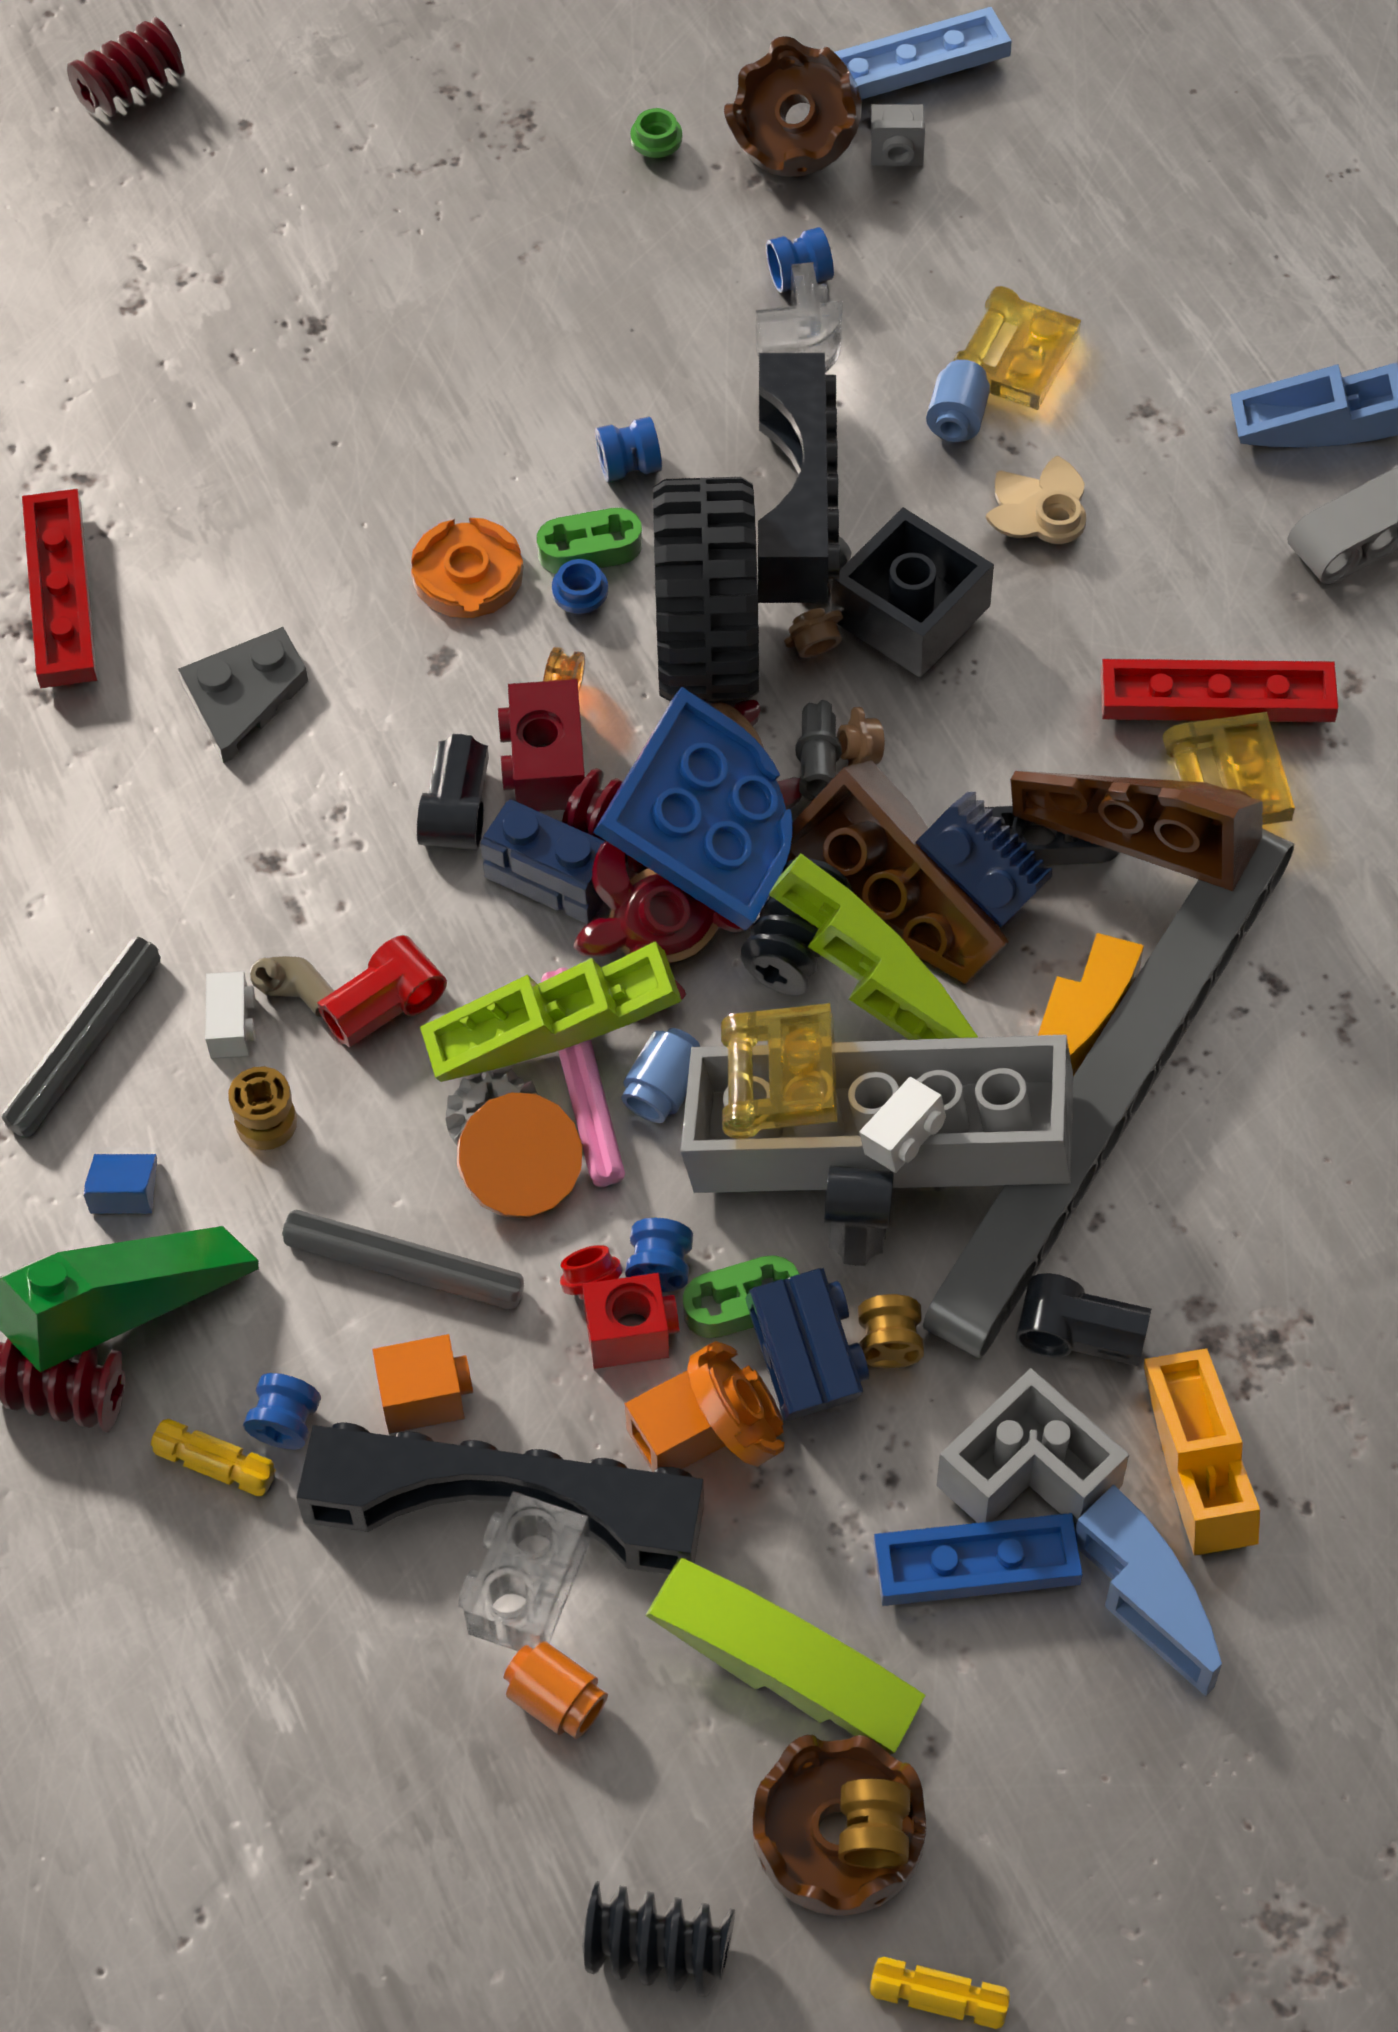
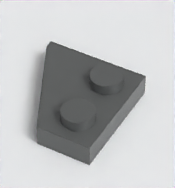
[178,627,308,763]

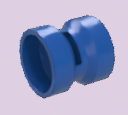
[766,227,834,293]
[595,416,662,482]

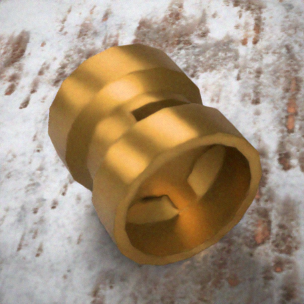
[228,1066,297,1150]
[838,1779,910,1869]

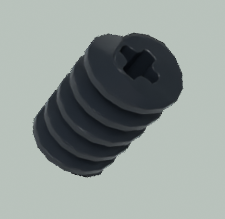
[740,858,853,996]
[582,1881,735,1998]

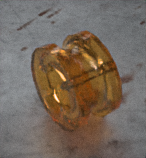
[543,646,585,691]

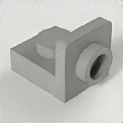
[871,104,925,166]

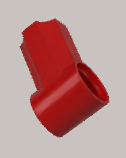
[317,935,447,1048]

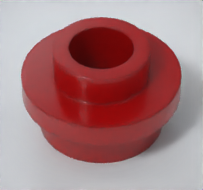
[560,1245,623,1300]

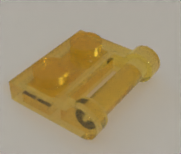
[952,286,1081,410]
[1162,712,1295,825]
[721,1003,838,1139]

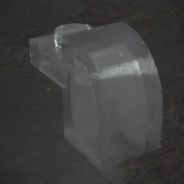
[756,262,843,373]

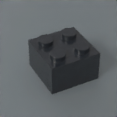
[831,507,994,678]

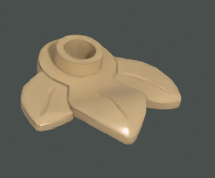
[986,456,1086,544]

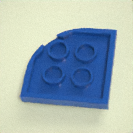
[593,687,792,931]

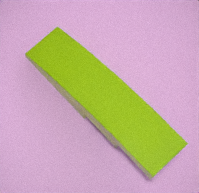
[768,853,978,1040]
[420,941,682,1082]
[645,1558,926,1755]

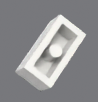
[205,971,255,1058]
[859,1077,946,1173]

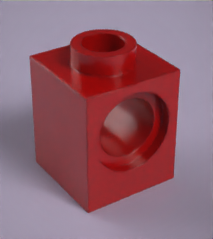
[582,1273,680,1369]

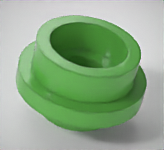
[630,108,683,158]

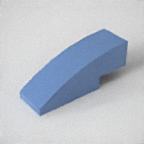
[1230,362,1398,448]
[1075,1484,1222,1696]

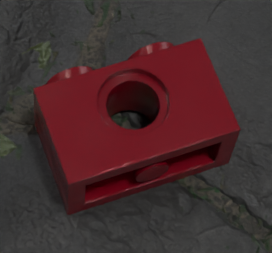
[498,679,585,812]

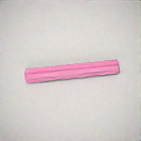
[541,968,625,1187]

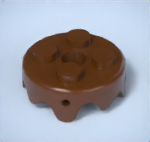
[724,36,862,177]
[753,1734,926,1916]

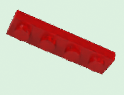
[22,489,98,689]
[1101,659,1338,722]

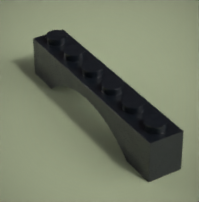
[758,352,840,603]
[296,1422,704,1574]

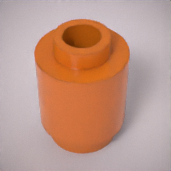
[503,1641,608,1739]

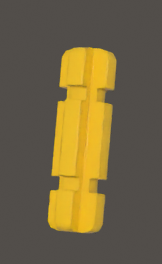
[150,1419,276,1496]
[870,1957,1010,2029]

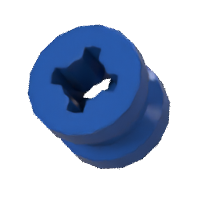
[625,1217,693,1292]
[243,1373,321,1450]

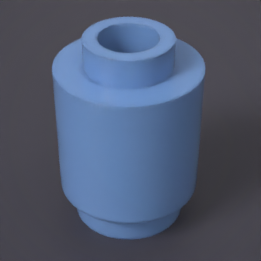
[926,360,990,442]
[621,1028,700,1123]

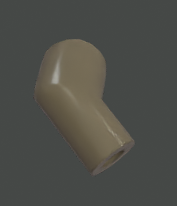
[250,956,334,1017]

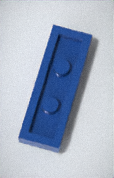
[873,1513,1083,1606]

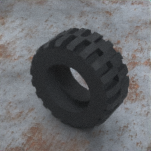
[653,477,759,702]

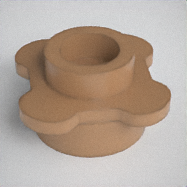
[784,608,843,658]
[837,707,885,766]

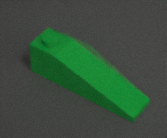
[0,1226,259,1372]

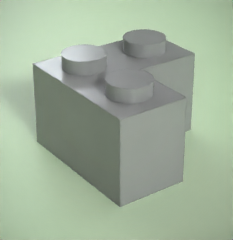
[936,1368,1129,1527]

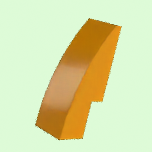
[1038,933,1144,1077]
[1144,1348,1260,1556]

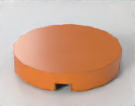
[411,518,524,618]
[457,1092,582,1218]
[687,1341,785,1467]

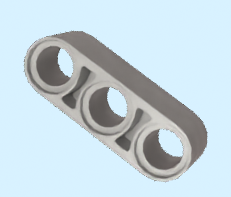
[1287,467,1398,584]

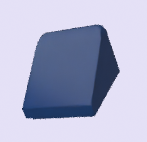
[83,1154,157,1214]

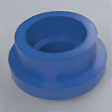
[552,559,608,614]

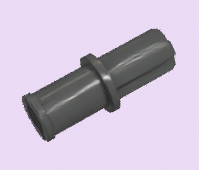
[795,700,842,801]

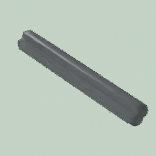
[2,937,161,1138]
[282,1210,524,1310]

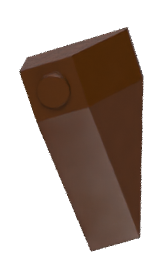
[786,760,1009,984]
[1010,771,1263,891]

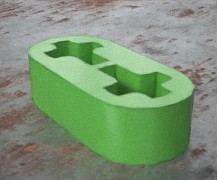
[537,508,642,574]
[683,1255,799,1339]

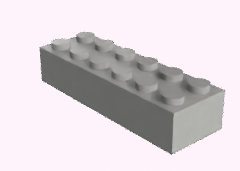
[680,1035,1074,1193]

